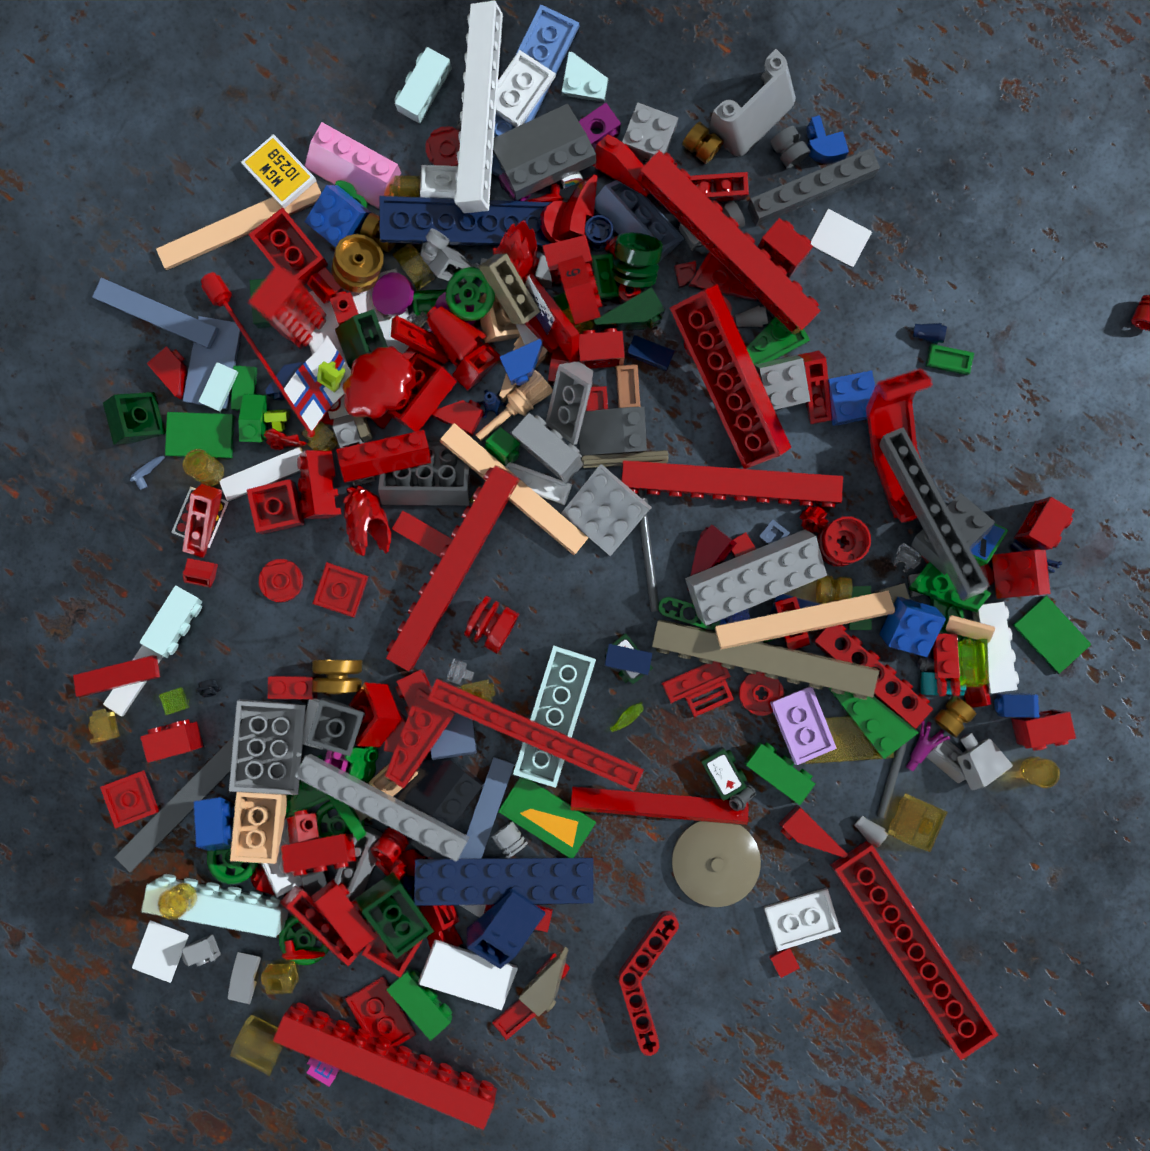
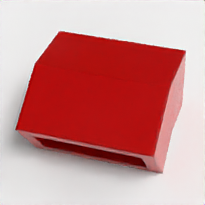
[307,267,344,304]
[182,558,218,588]

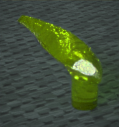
[610,702,644,732]

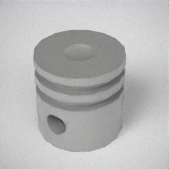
[491,821,528,859]

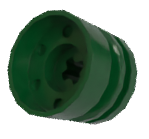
[611,232,663,288]

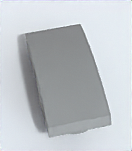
[228,952,261,1004]

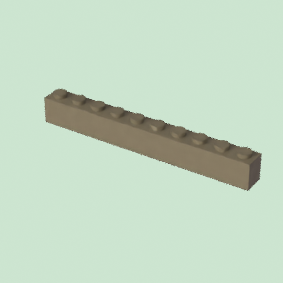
[652,619,879,700]

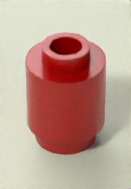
[618,284,641,304]

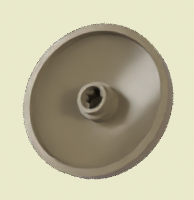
[672,821,761,907]

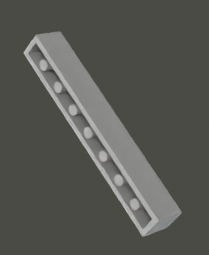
[295,754,470,862]

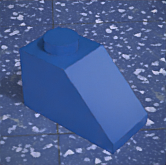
[500,339,543,386]
[994,693,1039,718]

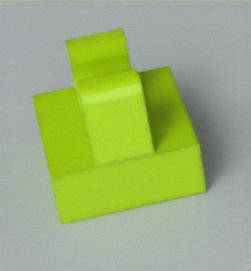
[317,361,345,392]
[264,409,291,432]

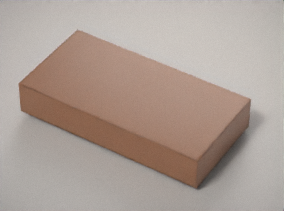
[616,365,640,408]

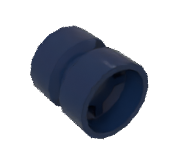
[585,215,613,252]

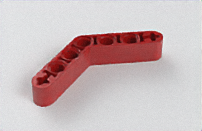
[619,911,679,1056]

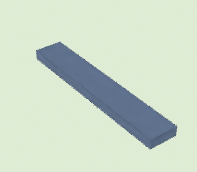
[92,278,219,349]
[459,757,514,858]

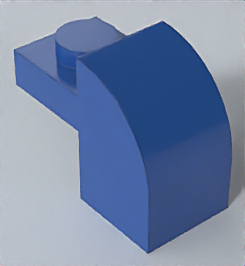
[806,115,849,164]

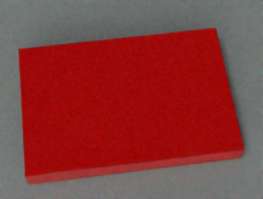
[345,975,417,1047]

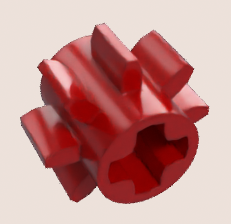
[799,506,829,533]

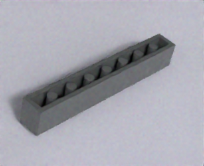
[879,427,989,601]

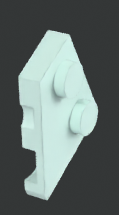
[562,52,608,103]

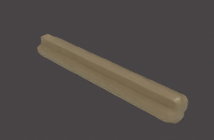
[582,450,669,468]

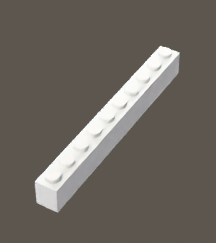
[454,0,503,213]

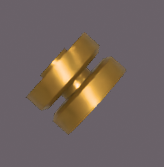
[331,234,384,293]
[312,660,362,694]

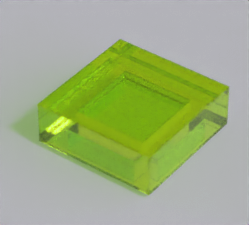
[159,687,189,715]

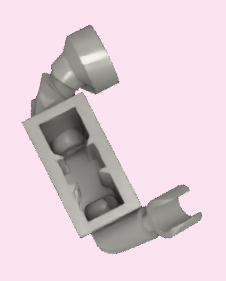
[421,228,488,286]

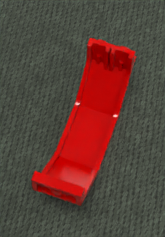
[866,368,932,523]

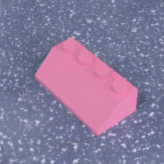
[305,122,401,209]

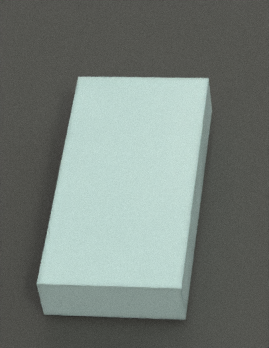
[198,362,239,412]

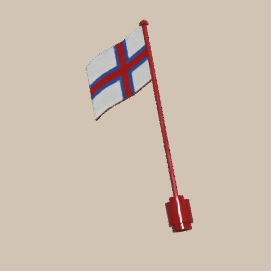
[201,272,351,438]

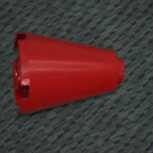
[426,306,487,368]

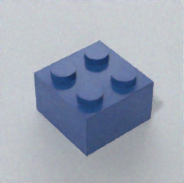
[304,185,371,247]
[828,371,875,426]
[879,596,946,657]
[194,797,235,851]

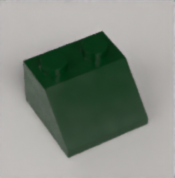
[103,392,165,445]

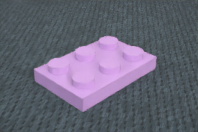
[770,687,837,765]

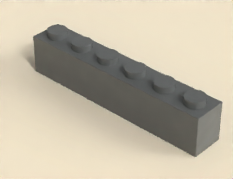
[747,148,880,226]

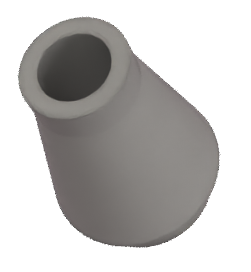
[735,305,768,328]
[854,815,888,848]

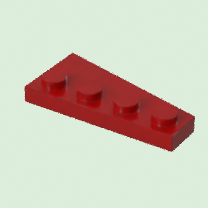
[525,274,579,363]
[385,689,455,789]

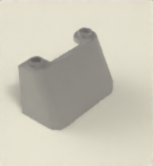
[709,49,796,157]

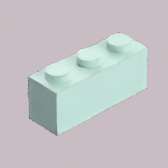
[395,47,452,123]
[139,585,202,658]

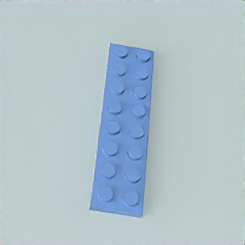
[492,4,579,176]

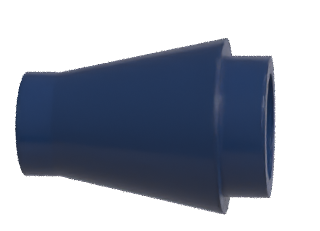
[913,323,947,345]

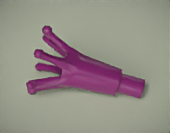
[906,720,951,771]

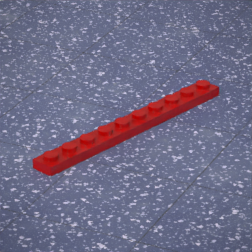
[427,679,644,791]

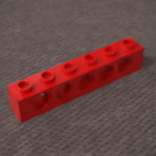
[811,624,933,729]

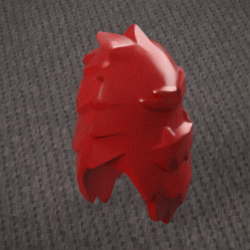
[493,220,539,284]
[343,486,391,556]

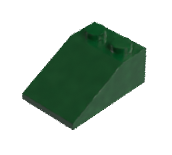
[593,287,665,333]
[355,872,434,959]

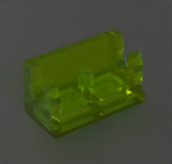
[958,638,989,687]

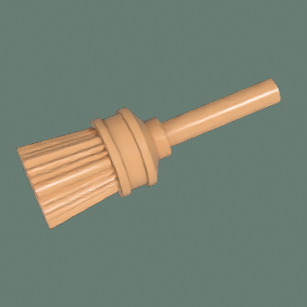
[476,370,553,441]

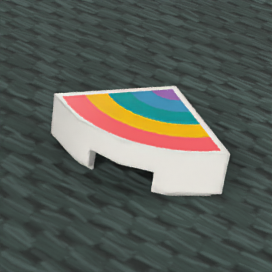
[561,172,583,189]

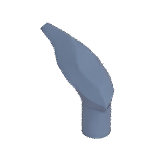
[130,455,165,490]

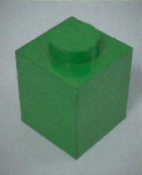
[485,427,520,466]

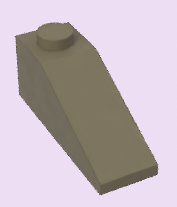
[519,947,569,1017]

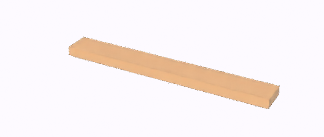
[156,182,321,270]
[440,423,588,555]
[715,590,895,650]

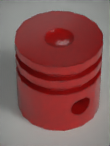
[1131,295,1150,331]
[371,828,408,866]

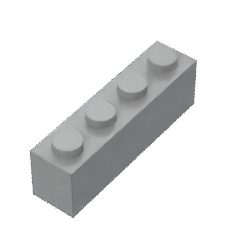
[334,826,383,902]

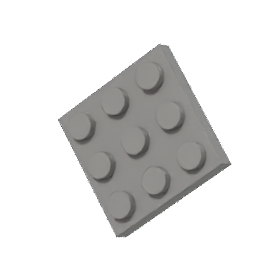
[561,464,652,556]

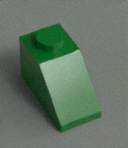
[239,394,267,442]

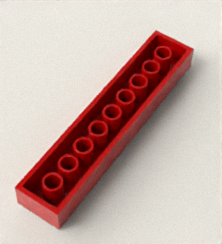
[638,150,821,335]
[830,841,998,1060]
[273,1003,497,1130]

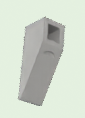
[333,414,375,487]

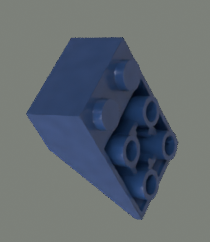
[467,890,545,969]

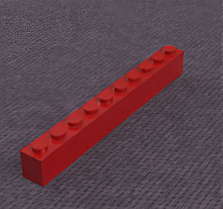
[621,460,843,508]
[386,465,520,672]

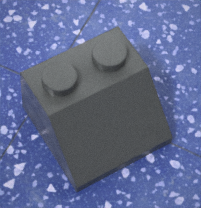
[306,698,364,756]

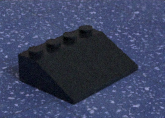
[393,751,484,858]

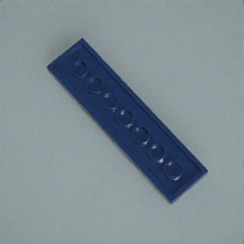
[379,196,552,247]
[414,857,593,905]

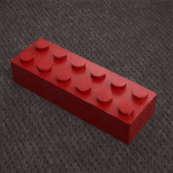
[248,264,327,349]

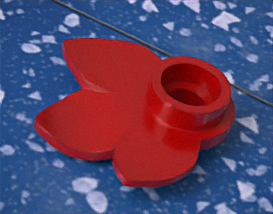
[264,428,306,450]

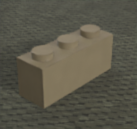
[479,254,540,324]

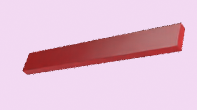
[571,787,748,825]

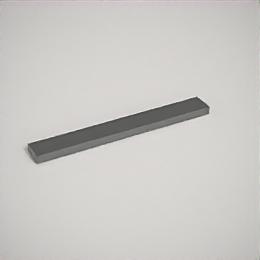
[114,736,234,872]

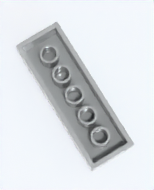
[685,529,827,626]

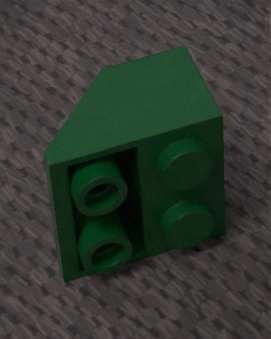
[335,309,388,370]

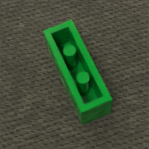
[744,742,815,805]
[386,966,453,1041]

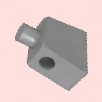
[957,733,1013,790]

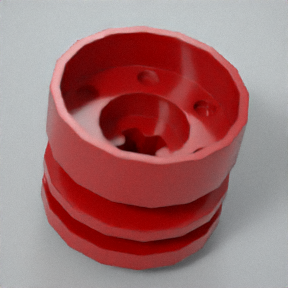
[817,517,871,567]
[464,595,520,654]

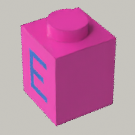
[307,1057,340,1087]

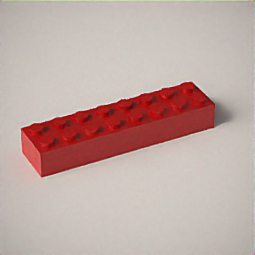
[670,285,792,469]

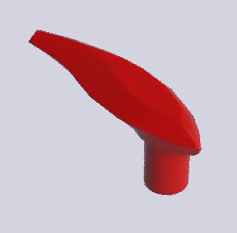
[527,184,563,202]
[282,940,325,960]

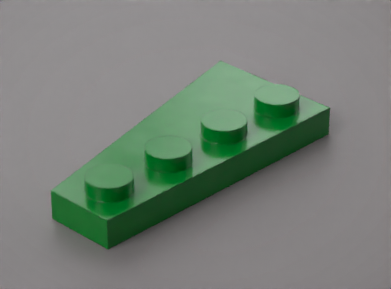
[828,688,919,759]

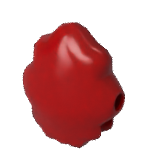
[343,346,416,419]

